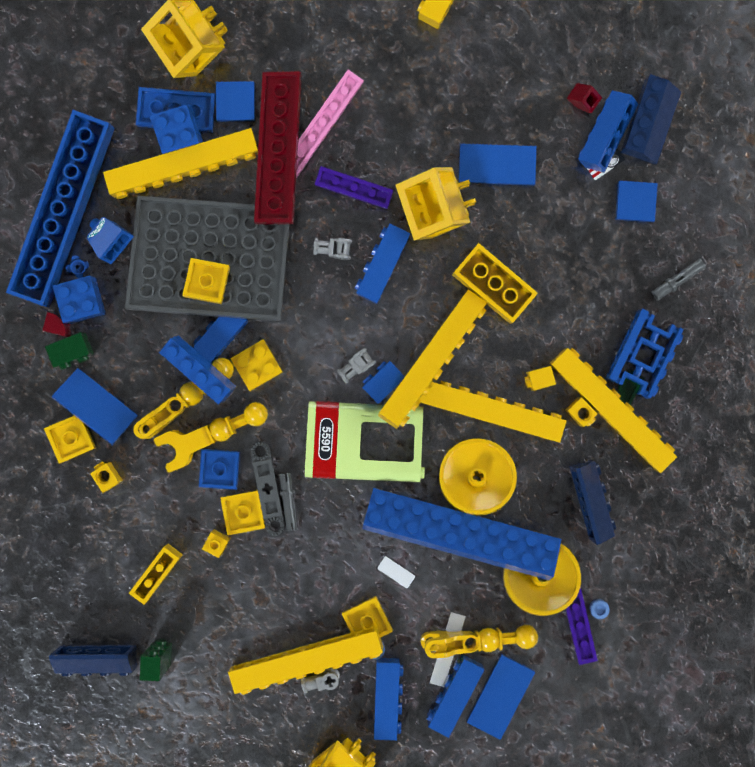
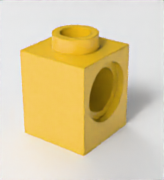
[524,366,556,391]
[565,397,598,427]
[90,462,123,493]
[202,529,231,558]

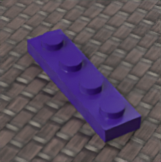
[315,166,393,209]
[565,586,598,665]

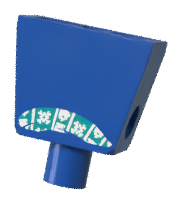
[87,217,134,264]

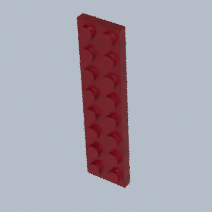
[254,71,302,224]

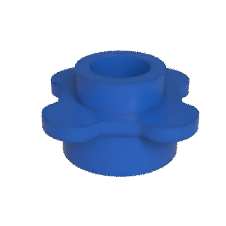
[66,255,89,278]

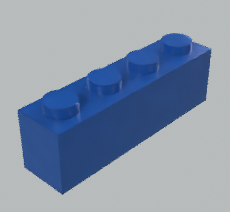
[578,90,638,173]
[355,223,410,304]
[193,317,249,363]
[159,335,237,405]
[426,654,485,738]
[374,658,403,741]

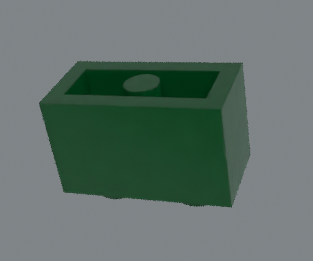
[45,332,94,370]

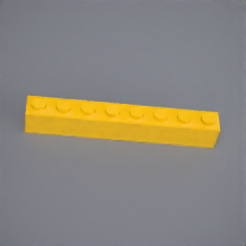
[103,128,258,199]
[378,289,487,429]
[549,348,677,473]
[418,380,567,443]
[228,626,383,695]

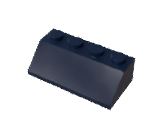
[620,74,681,165]
[569,460,616,545]
[49,645,137,676]

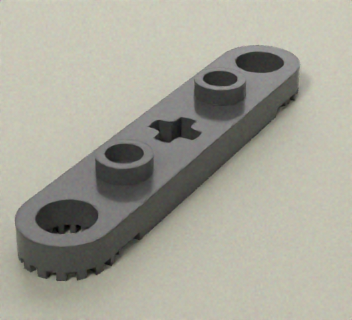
[251,441,285,536]

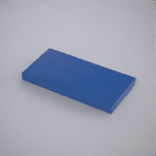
[136,87,216,133]
[458,144,537,186]
[52,368,138,445]
[466,653,535,740]

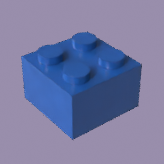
[150,104,203,154]
[53,276,106,324]

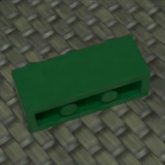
[140,639,172,681]

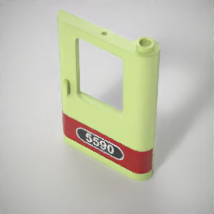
[305,401,425,482]

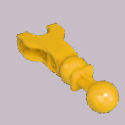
[133,357,234,439]
[154,402,268,473]
[420,624,538,658]

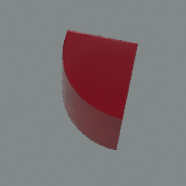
[566,83,602,113]
[42,312,71,337]

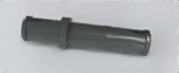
[651,259,706,301]
[279,472,298,531]

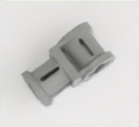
[313,238,352,260]
[336,347,377,384]
[301,667,340,694]

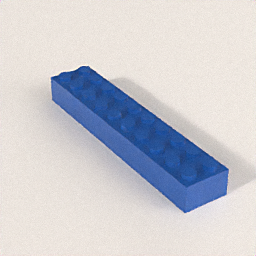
[6,110,115,308]
[363,488,562,580]

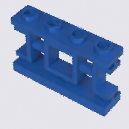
[605,309,684,399]

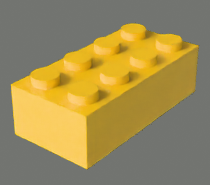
[452,243,538,324]

